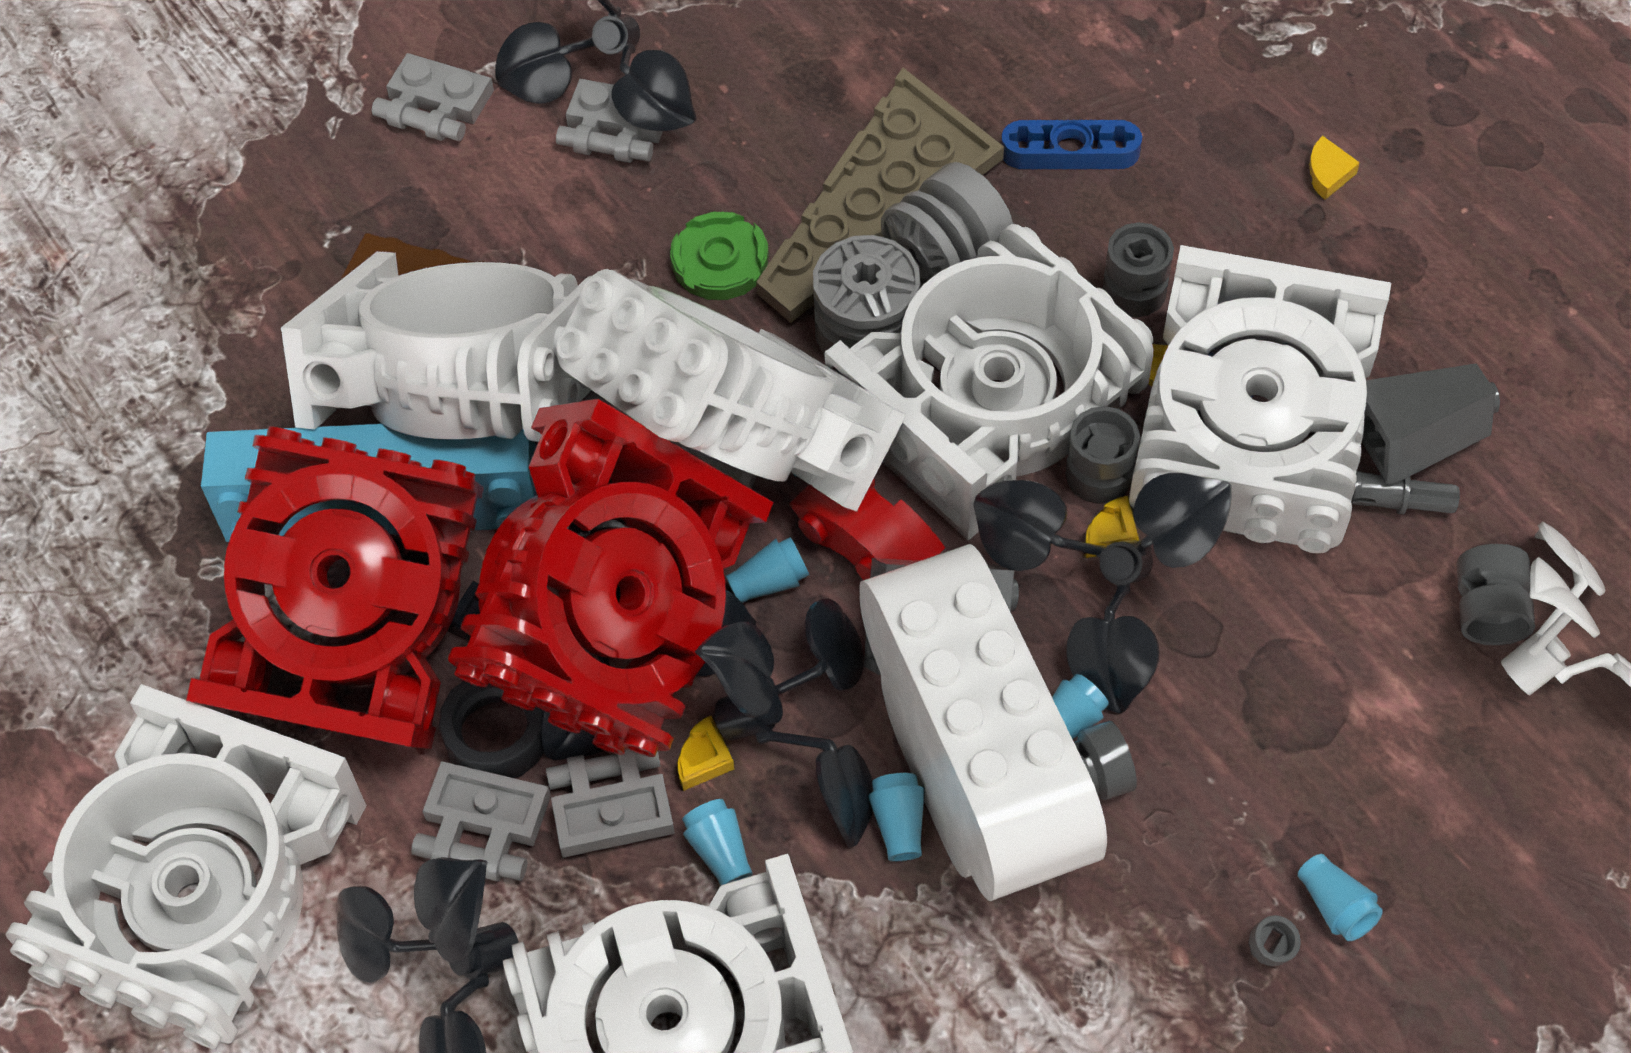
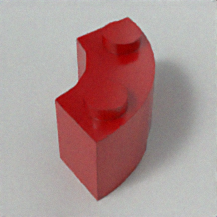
[789,479,945,580]

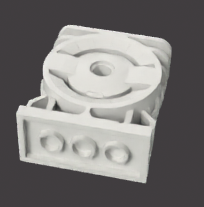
[825,224,1153,540]
[1129,245,1391,553]
[281,251,592,442]
[556,269,906,511]
[5,684,367,1049]
[503,854,853,1053]

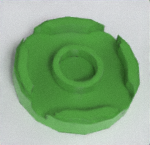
[670,212,769,300]

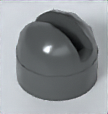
[1248,915,1301,966]

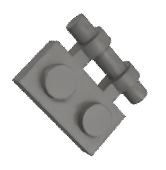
[372,53,494,141]
[556,79,663,163]
[546,749,675,858]
[411,761,551,882]

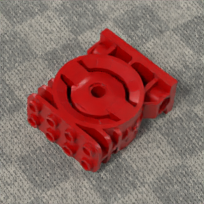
[448,399,774,757]
[186,426,484,749]

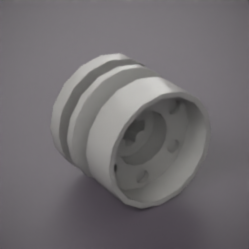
[881,162,1014,288]
[813,235,920,355]

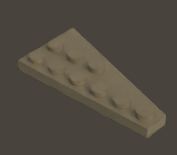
[756,68,1004,323]

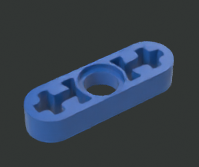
[1001,120,1142,169]

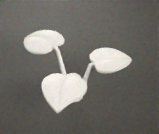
[1501,521,1631,695]

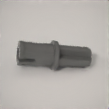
[1351,471,1460,515]

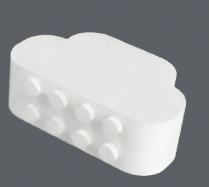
[860,544,1107,901]

